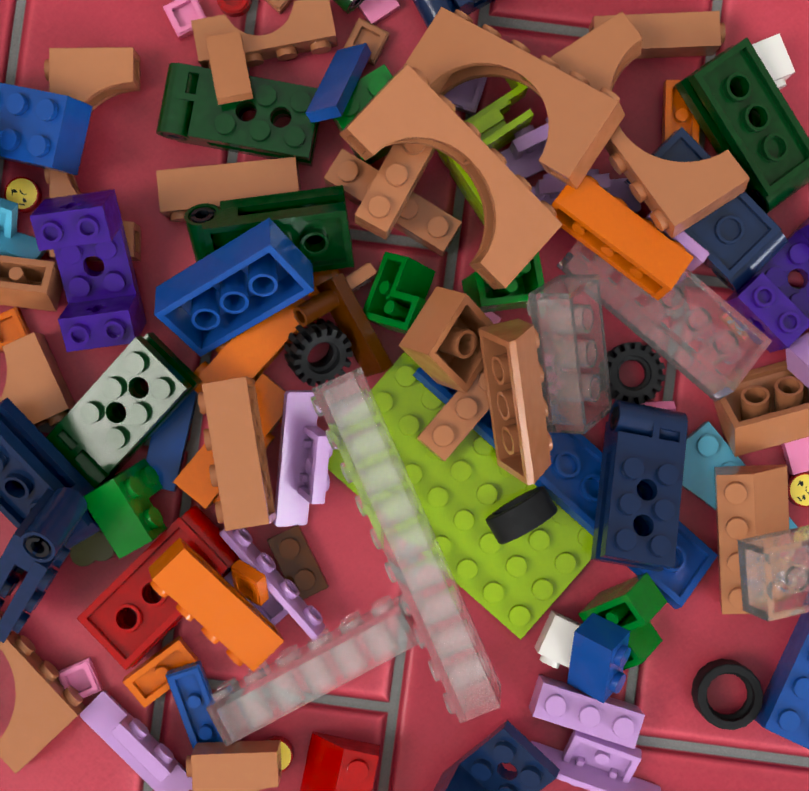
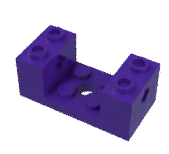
[30,189,147,352]
[722,217,809,353]

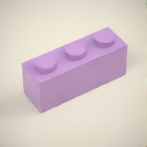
[529,674,645,749]

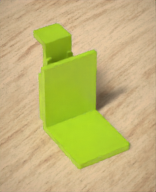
[436,78,534,225]

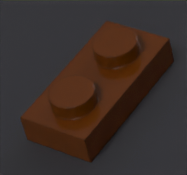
[267,525,329,600]

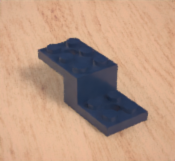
[433,720,560,791]

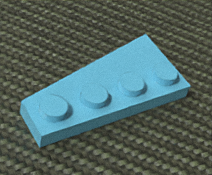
[682,421,798,534]

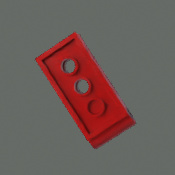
[76,505,241,670]

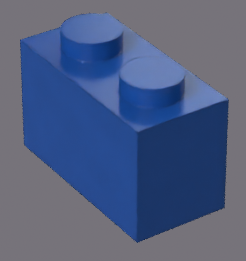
[567,613,631,703]

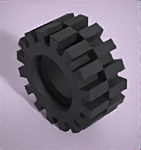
[284,318,353,387]
[598,342,666,404]

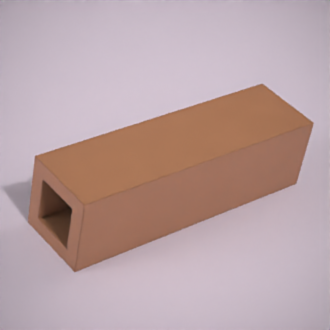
[589,11,726,59]

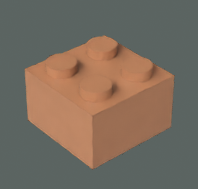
[398,286,493,393]

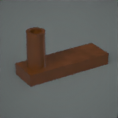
[293,273,393,377]

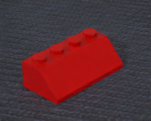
[300,731,380,791]

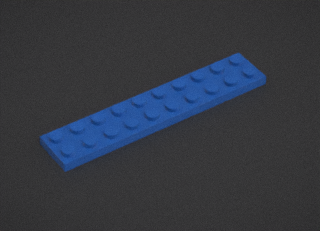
[413,367,718,609]

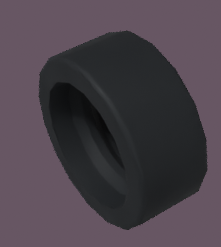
[486,486,557,544]
[691,659,763,730]

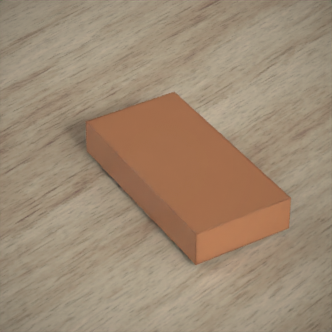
[205,31,253,105]

